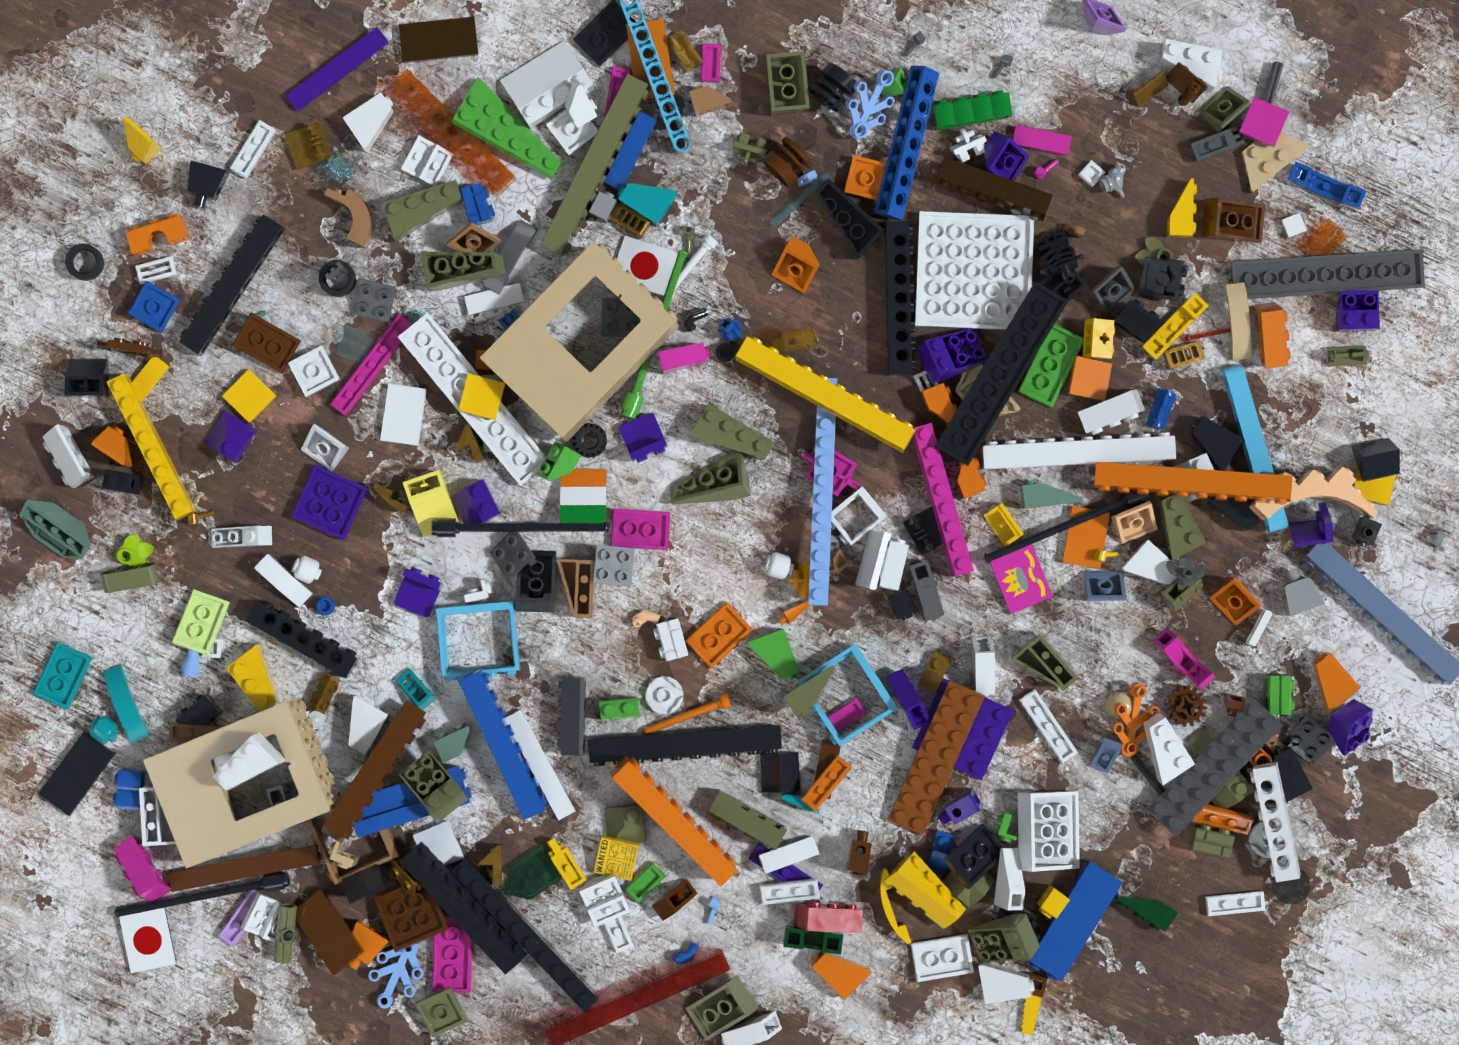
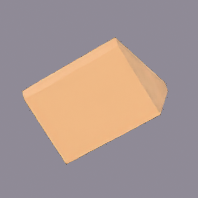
[1111,501,1158,544]

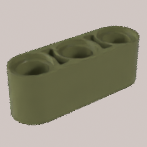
[100,562,159,593]

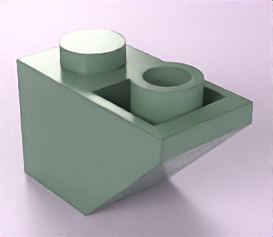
[433,724,472,763]

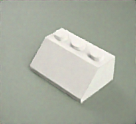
[43,424,95,488]

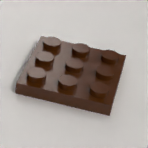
[374,887,449,953]

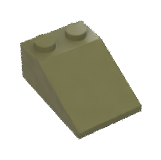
[784,665,836,719]
[685,975,758,1041]

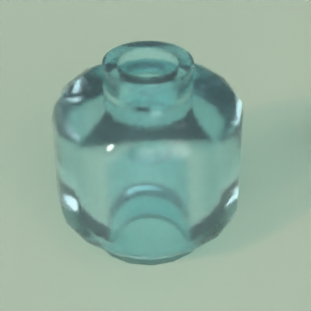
[324,154,354,183]

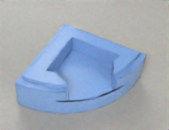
[797,170,817,186]

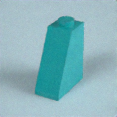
[617,183,678,226]

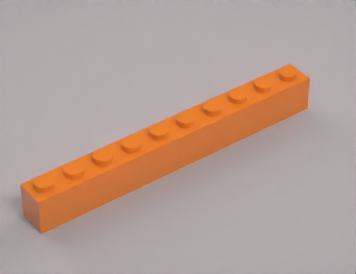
[1094,462,1293,505]

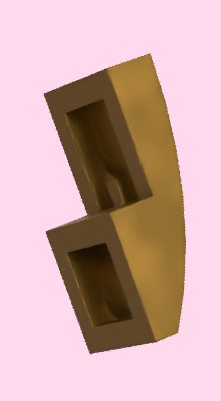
[374,483,409,513]

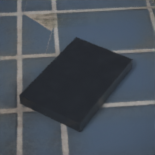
[573,0,636,67]
[943,823,1002,890]

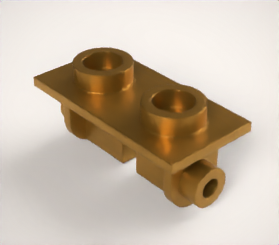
[667,30,703,73]
[309,673,341,714]
[389,858,423,897]

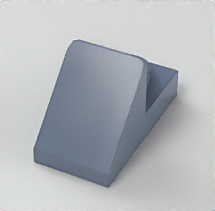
[1090,737,1122,773]

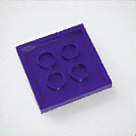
[291,465,368,541]

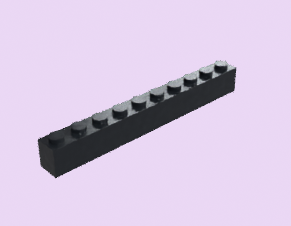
[588,725,782,766]
[451,857,599,1013]

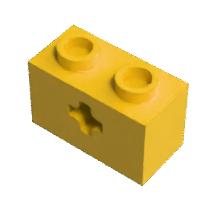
[1083,318,1115,360]
[1036,885,1070,919]

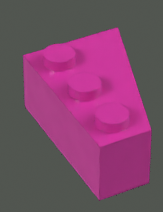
[113,835,171,902]

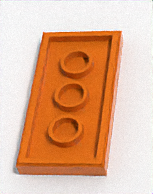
[626,19,675,100]

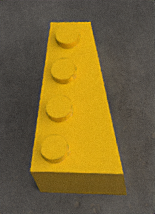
[883,851,966,929]

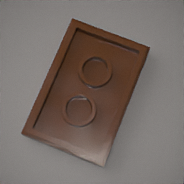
[232,312,301,374]

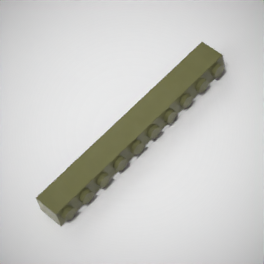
[540,74,650,257]

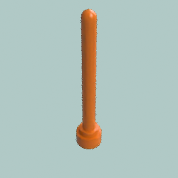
[643,692,732,735]

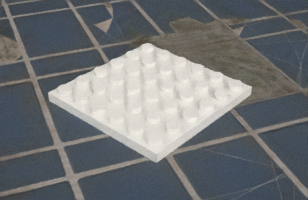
[915,211,1034,330]

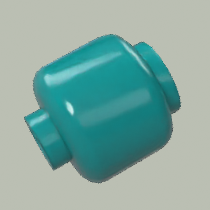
[89,716,119,744]

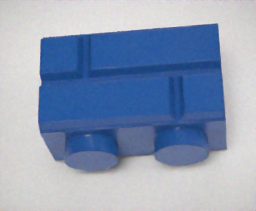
[459,183,495,226]

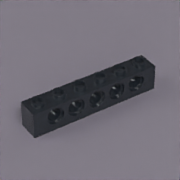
[246,600,360,679]

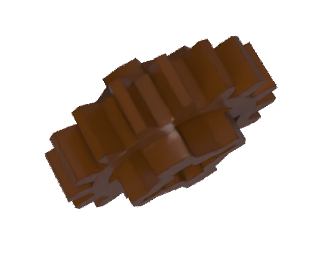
[1164,685,1208,727]

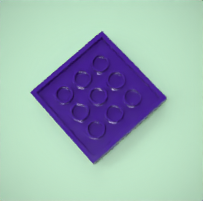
[912,678,1014,780]

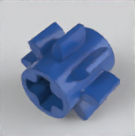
[718,318,743,341]

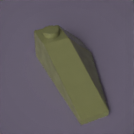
[670,453,751,505]
[1187,728,1254,809]

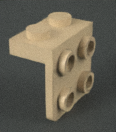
[328,839,359,869]

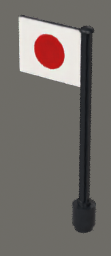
[115,871,290,973]

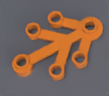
[1110,682,1160,757]

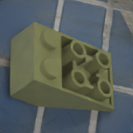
[399,750,468,823]
[968,914,1040,962]

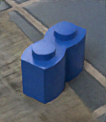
[113,769,145,810]

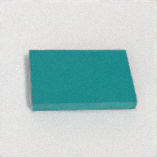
[33,641,93,710]

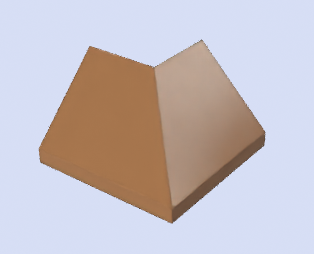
[446,223,501,252]

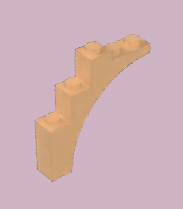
[1249,466,1379,520]

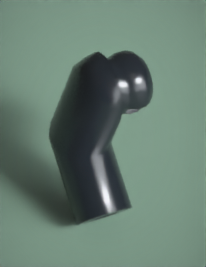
[683,307,708,332]

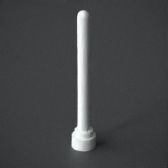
[658,233,718,302]

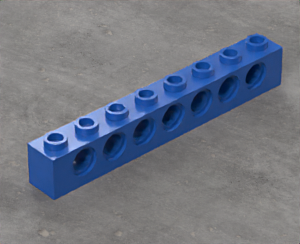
[874,65,939,221]

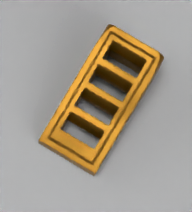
[609,203,651,239]
[1163,341,1205,371]

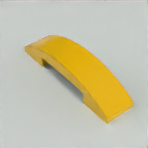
[1142,293,1209,360]
[880,868,911,944]

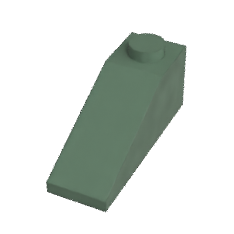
[1020,480,1082,509]

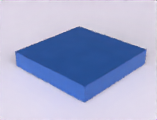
[128,281,180,333]

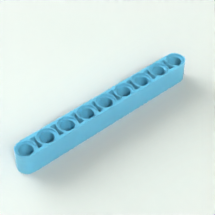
[620,0,690,154]
[1222,364,1288,533]

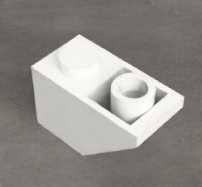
[565,79,598,128]

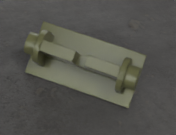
[1327,346,1369,367]

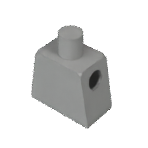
[1281,568,1325,616]

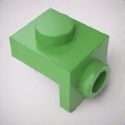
[996,812,1017,843]

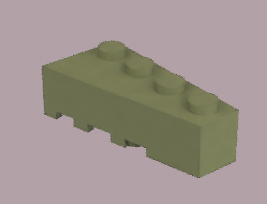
[383,180,463,242]
[421,251,506,291]
[689,403,775,460]
[708,789,787,850]

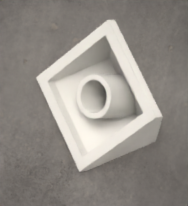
[301,424,349,472]

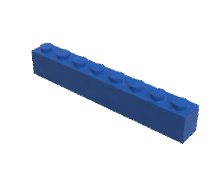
[458,669,547,820]

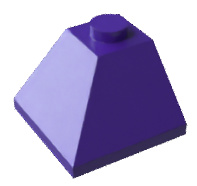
[984,131,1029,181]
[204,410,258,463]

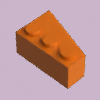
[1252,302,1291,369]

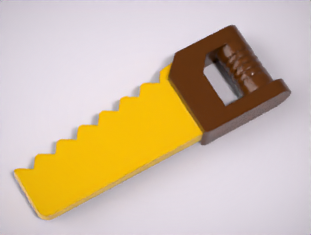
[1020,972,1048,1035]

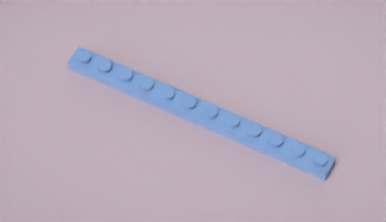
[808,378,837,606]

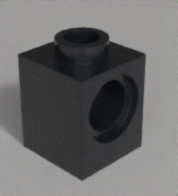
[888,590,915,621]

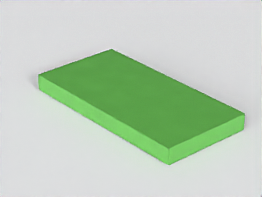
[1017,324,1084,408]

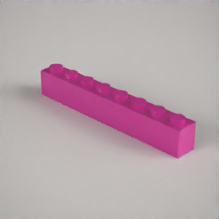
[912,423,974,577]

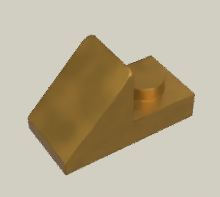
[455,424,485,463]
[917,651,951,694]
[478,844,503,885]

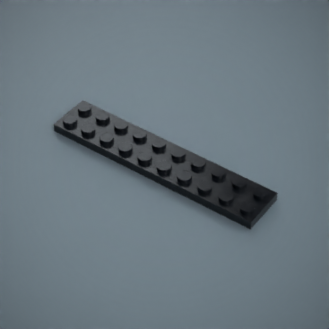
[935,281,1068,466]

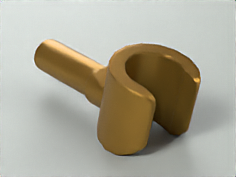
[188,510,214,525]

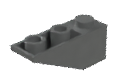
[908,560,944,621]

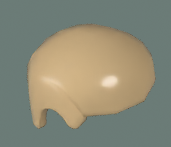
[1105,692,1134,720]

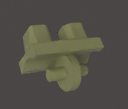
[733,132,767,166]

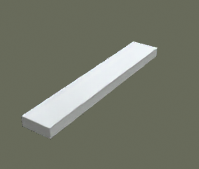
[504,710,576,821]

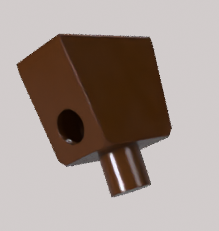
[845,830,872,876]

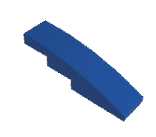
[605,111,657,190]

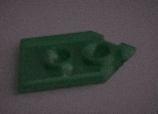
[504,846,562,900]

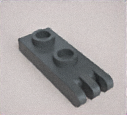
[1190,126,1245,163]

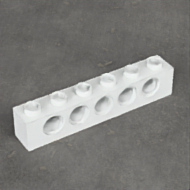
[1250,762,1301,882]

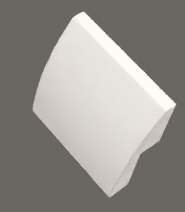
[400,135,453,187]
[413,820,464,866]
[579,874,630,927]
[240,892,283,942]

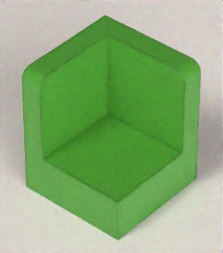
[881,67,908,97]

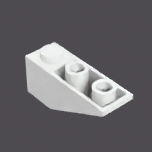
[211,526,272,548]
[994,848,1025,910]

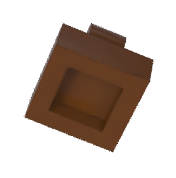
[1223,693,1246,717]

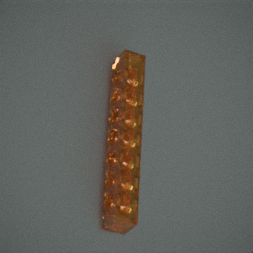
[391,69,516,195]

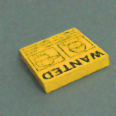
[594,835,639,881]

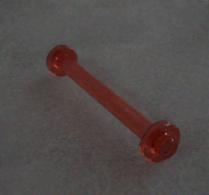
[1184,328,1231,343]

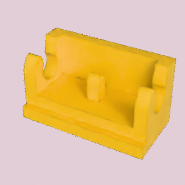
[983,503,1024,547]

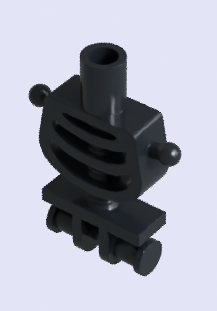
[1034,228,1085,284]

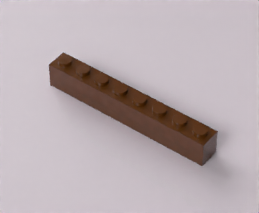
[321,700,426,843]

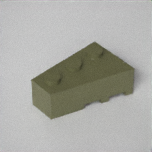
[1159,494,1206,561]
[1011,632,1079,691]

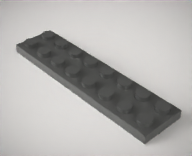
[1147,699,1283,837]

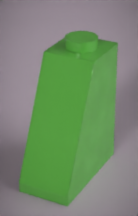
[748,629,799,681]

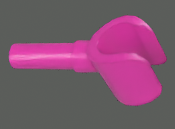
[1033,159,1059,179]

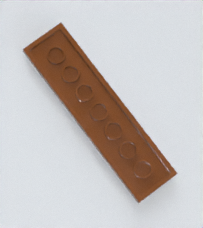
[888,679,985,835]

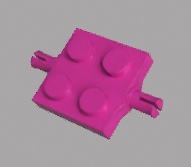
[802,450,861,497]

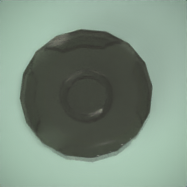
[1271,869,1311,905]

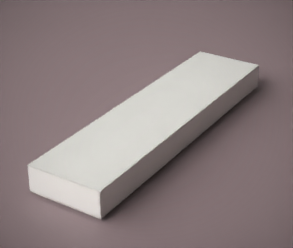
[1018,689,1078,764]
[586,875,634,953]

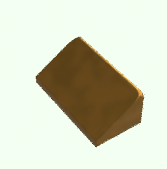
[1131,71,1168,108]

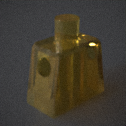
[772,328,818,353]

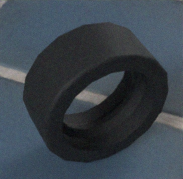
[65,243,104,281]
[319,260,356,297]

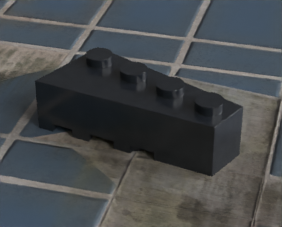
[815,178,885,259]

